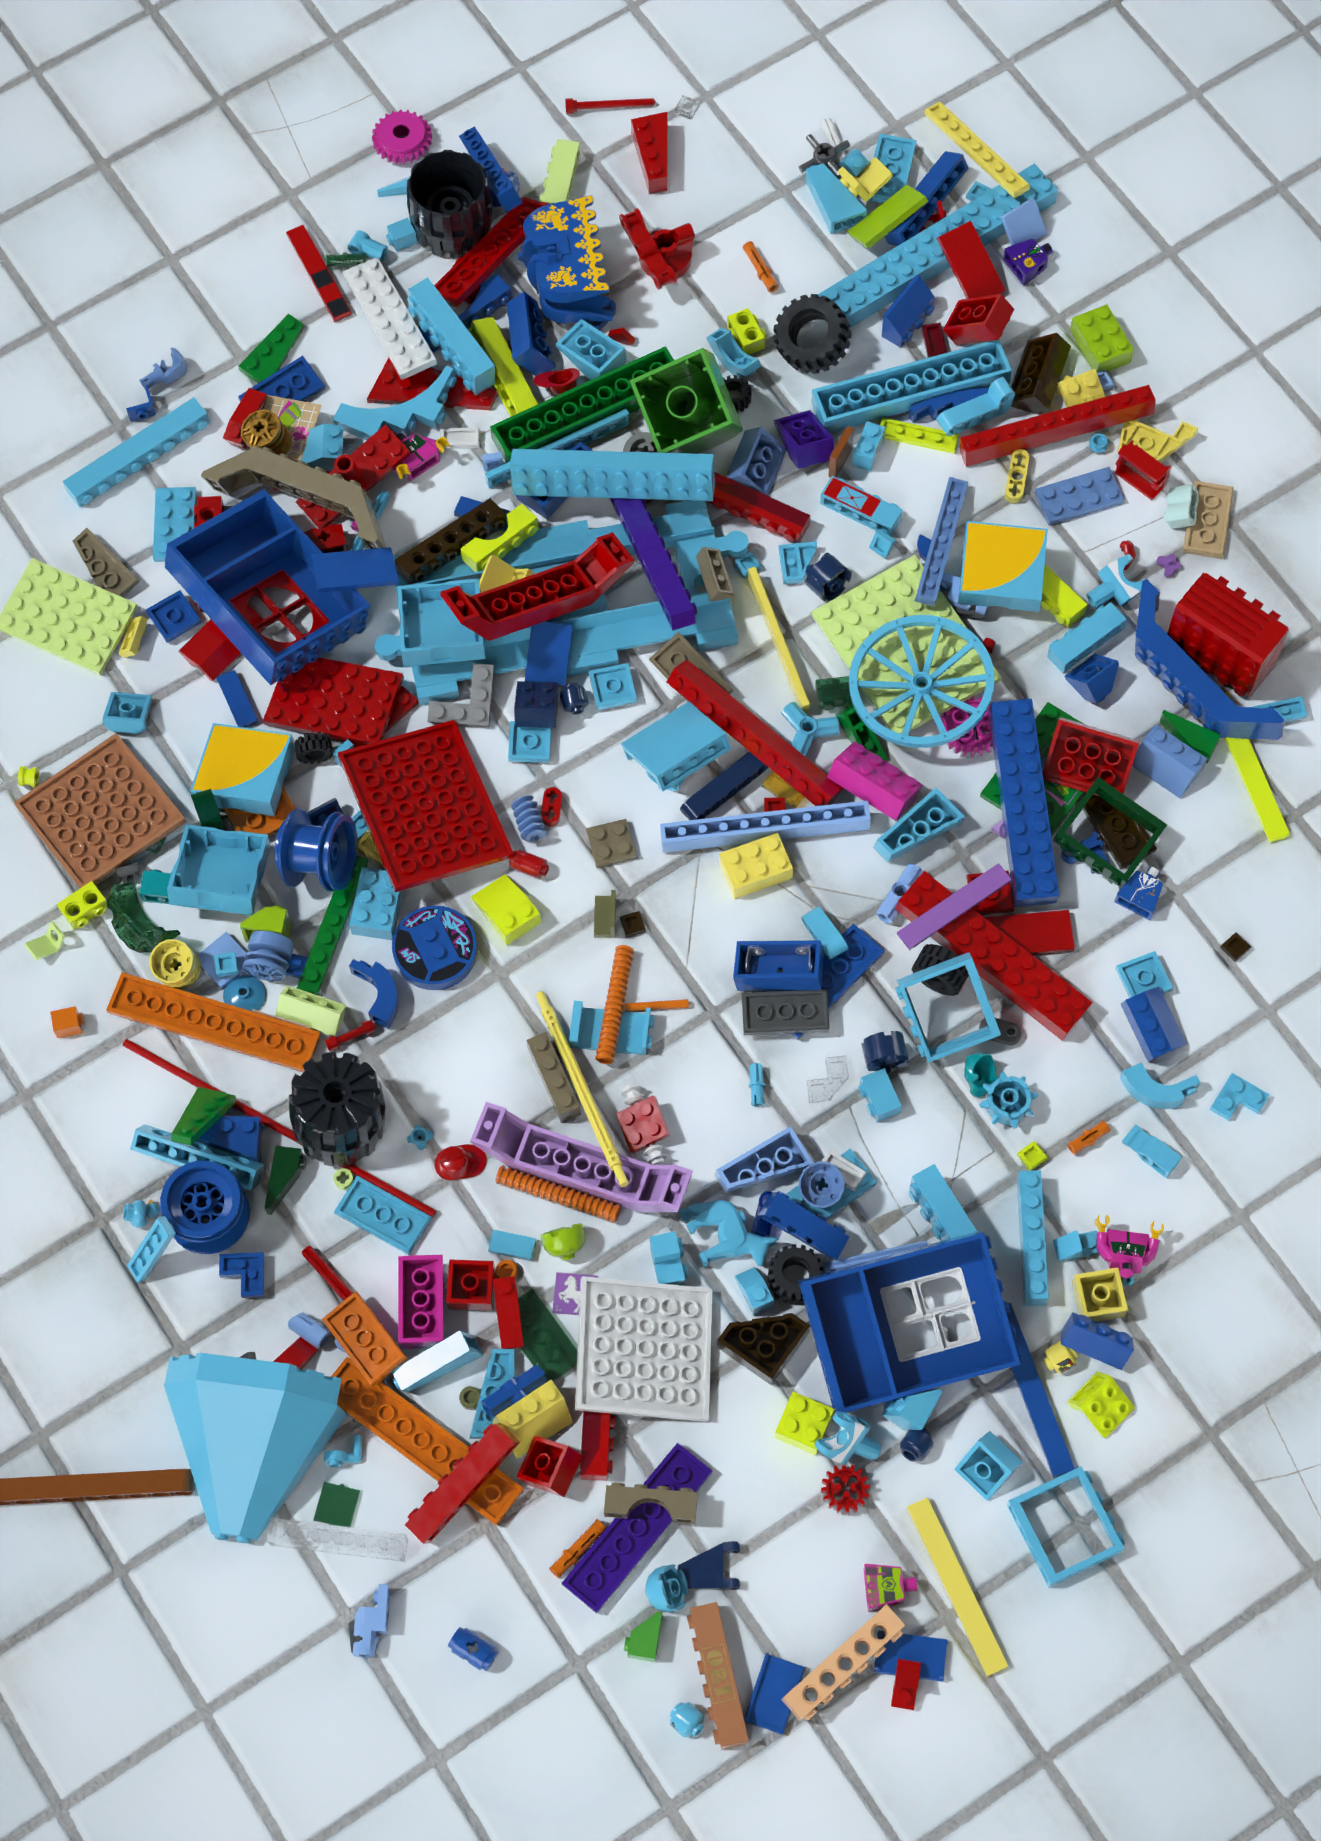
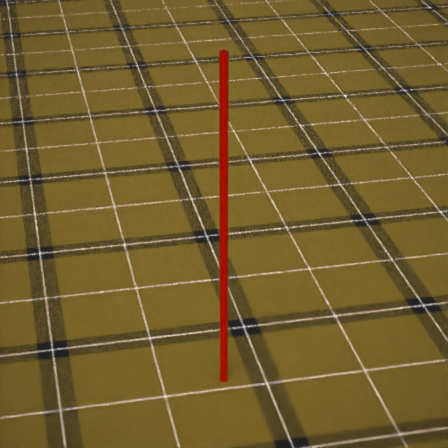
[123,1039,437,1218]

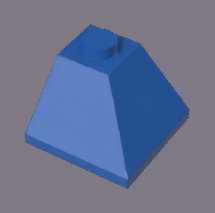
[1064,654,1119,703]

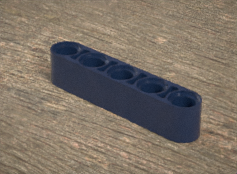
[680,752,768,820]

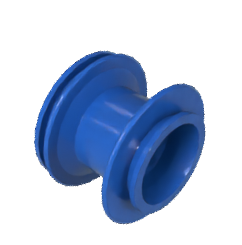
[275,808,358,892]
[160,1161,250,1254]

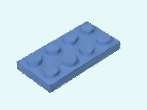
[1034,467,1124,526]

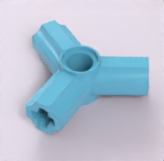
[781,702,840,757]

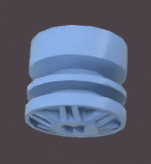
[242,931,294,982]
[798,1161,845,1208]

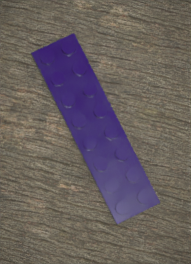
[561,1442,712,1614]

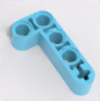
[936,377,1015,436]

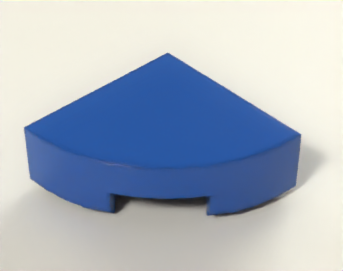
[917,534,931,561]

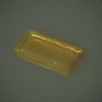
[762,771,804,809]

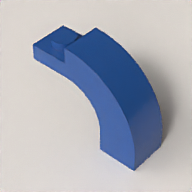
[349,959,399,1030]

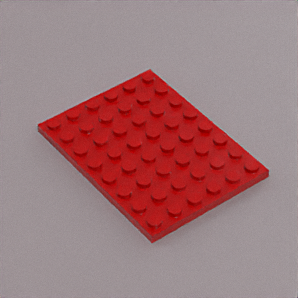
[338,720,514,892]

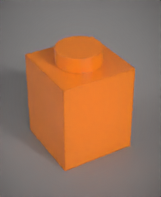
[50,1006,85,1038]

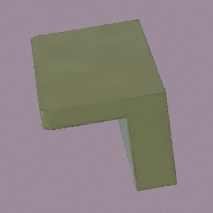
[594,890,616,938]

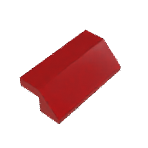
[178,605,265,681]

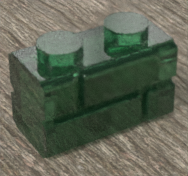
[815,676,859,711]

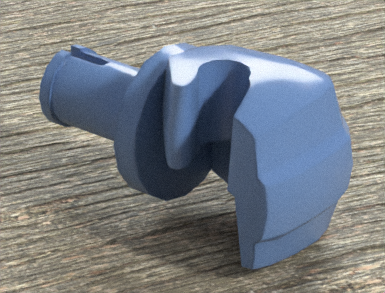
[139,347,187,389]

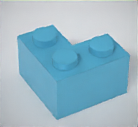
[649,1231,689,1286]

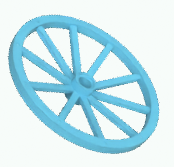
[849,615,994,748]

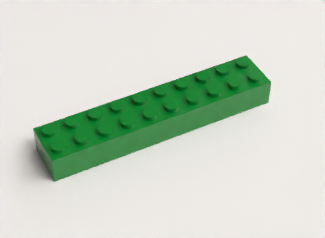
[490,346,674,463]

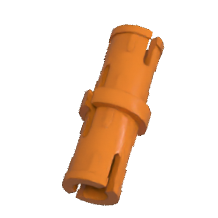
[1067,1120,1111,1155]

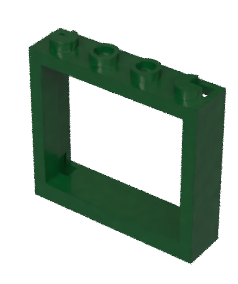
[1053,777,1167,888]

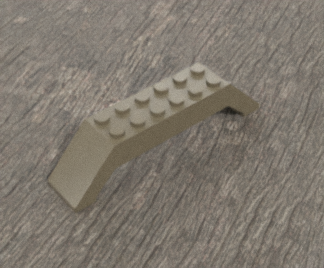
[201,446,387,549]

